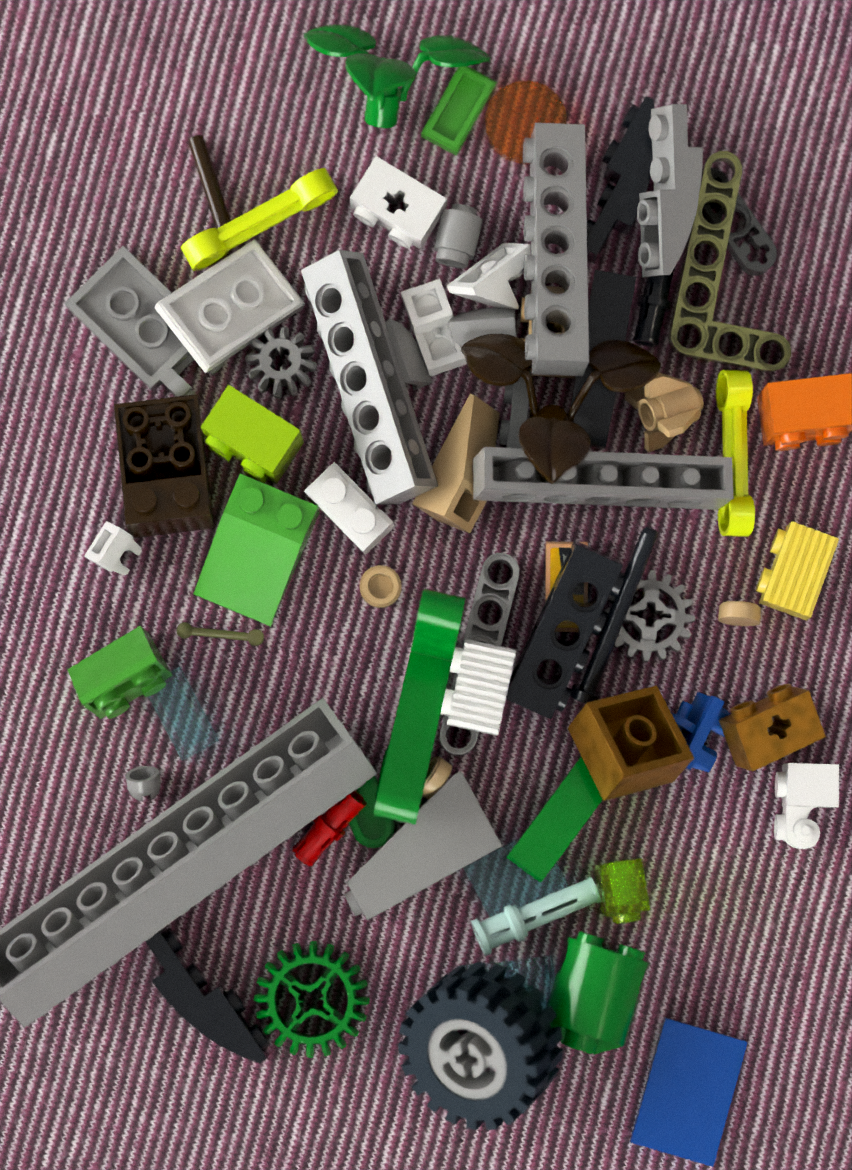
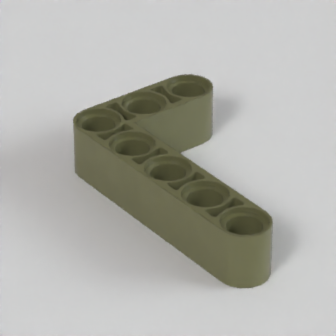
[669,151,791,372]

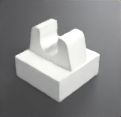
[84,521,142,575]

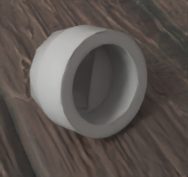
[125,766,161,802]

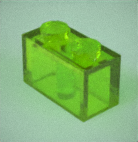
[593,858,651,924]

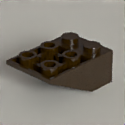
[114,394,215,538]

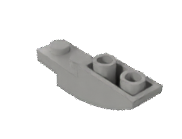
[637,104,703,277]

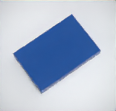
[630,1017,748,1167]

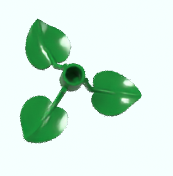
[304,24,491,128]

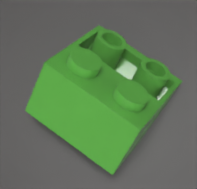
[67,625,173,719]

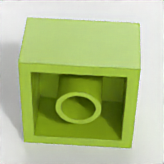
[201,384,304,485]

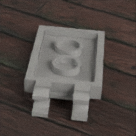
[64,246,225,397]

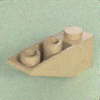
[412,394,500,533]

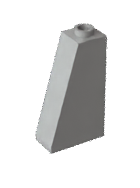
[344,771,502,920]

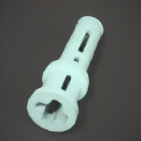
[470,877,601,956]

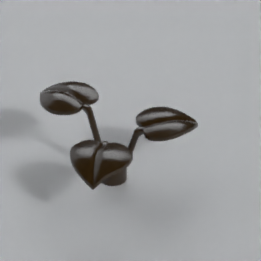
[461,334,661,484]

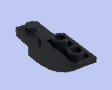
[587,96,654,264]
[145,927,271,1063]

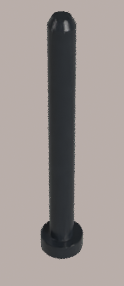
[570,527,658,704]

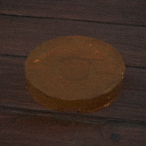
[485,80,567,164]

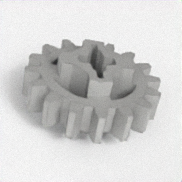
[604,570,695,662]

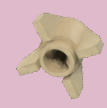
[625,373,704,452]

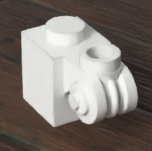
[774,763,839,849]

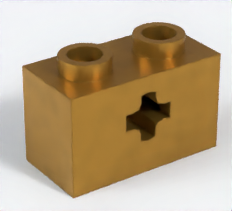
[719,684,826,772]

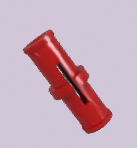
[292,790,367,867]

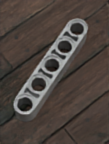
[439,553,519,756]

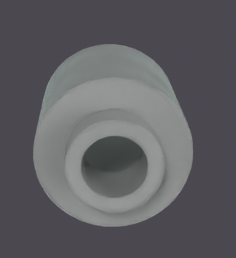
[434,204,483,269]

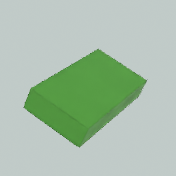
[421,66,497,156]

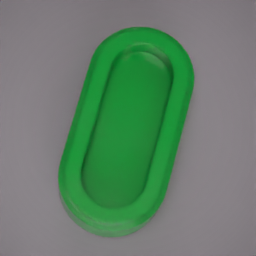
[349,776,395,848]

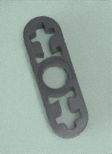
[702,168,777,276]

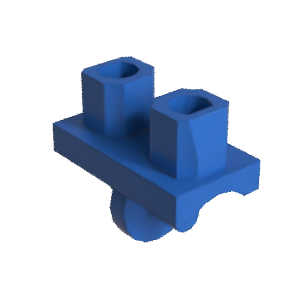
[671,692,731,772]

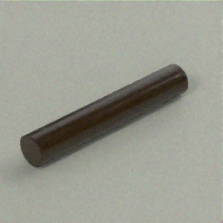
[188,135,231,228]

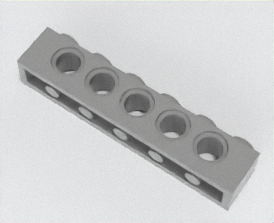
[523,122,589,376]
[301,250,438,505]
[473,447,733,510]

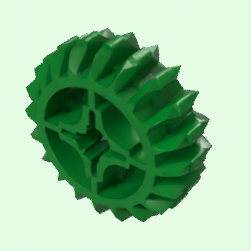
[254,941,370,1058]

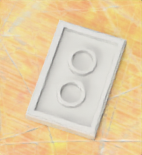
[155,239,305,373]

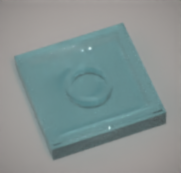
[463,837,569,917]

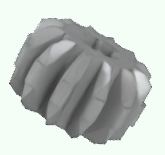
[246,327,317,399]

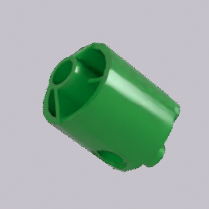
[546,931,650,1055]

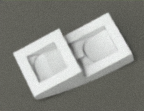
[401,279,467,376]

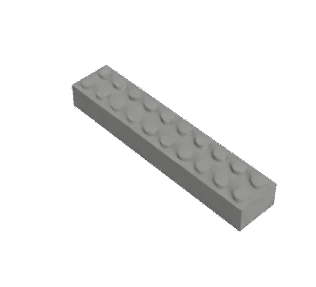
[0,698,377,1028]

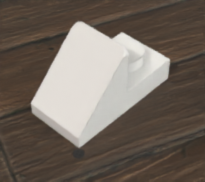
[447,243,531,309]

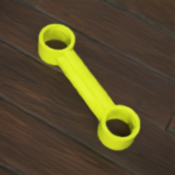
[181,168,338,271]
[715,370,755,537]

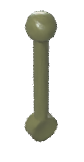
[176,622,264,646]

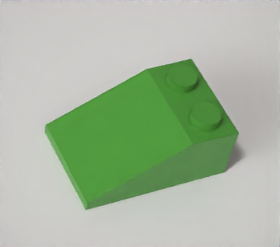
[193,473,320,627]

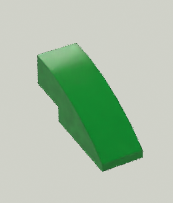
[506,756,603,883]

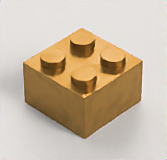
[567,685,694,801]

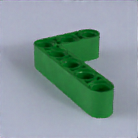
[373,588,466,825]

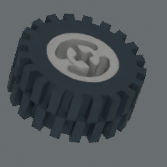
[398,962,564,1130]

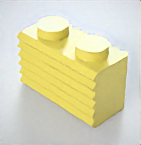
[756,521,839,621]

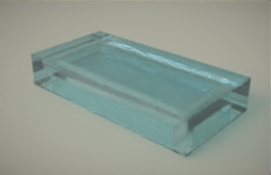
[148,666,220,761]

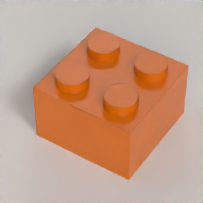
[757,373,852,451]

